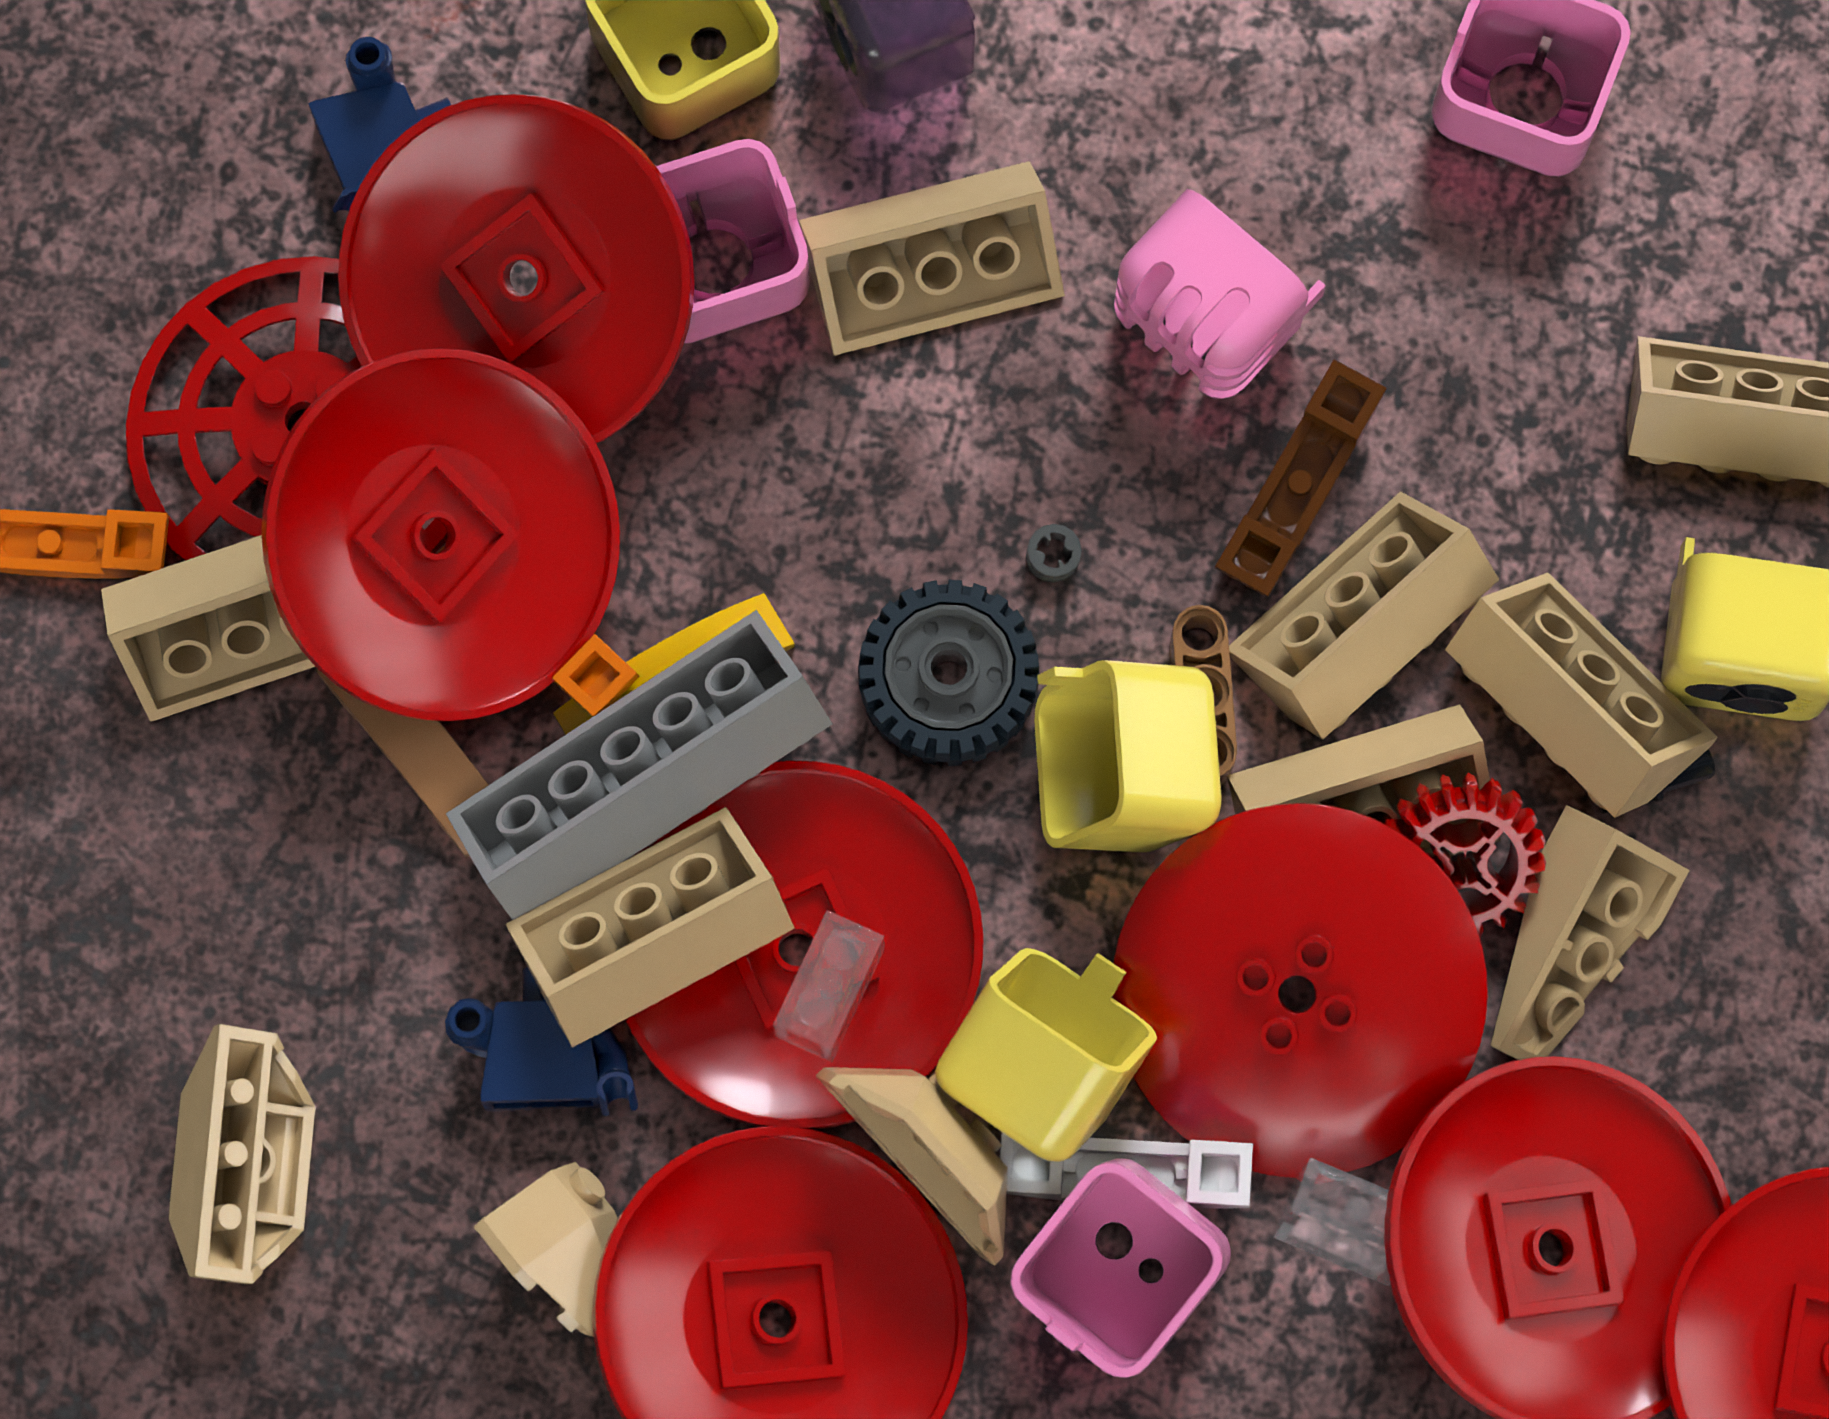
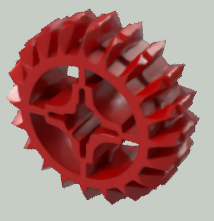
[1384,772,1546,938]

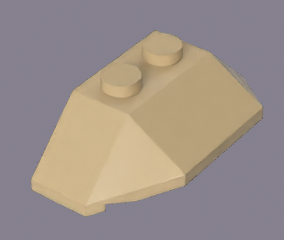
[168,1024,315,1285]
[815,1067,1008,1266]

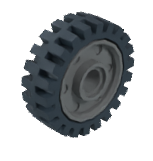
[858,579,1039,766]

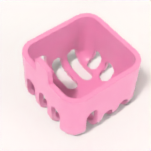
[1114,189,1326,399]

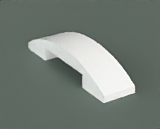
[1000,1132,1253,1208]

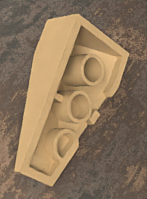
[1490,805,1690,1060]
[474,1162,618,1338]

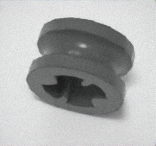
[1026,524,1082,583]

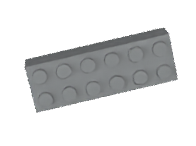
[446,610,833,920]

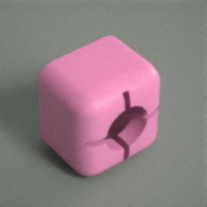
[1432,0,1631,177]
[656,139,810,343]

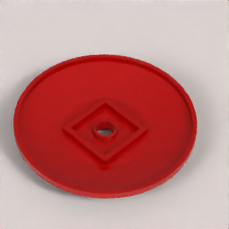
[338,94,695,444]
[262,348,620,721]
[625,760,984,1130]
[1112,803,1488,1178]
[1384,1056,1732,1419]
[592,1126,968,1419]
[1662,1167,1829,1419]

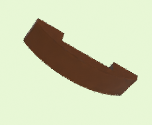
[1215,359,1387,598]

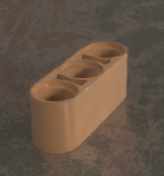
[1169,605,1237,786]

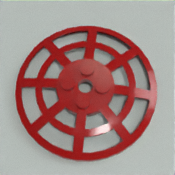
[126,256,447,561]

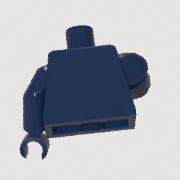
[308,37,451,213]
[445,967,638,1116]

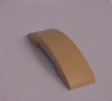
[316,669,489,858]

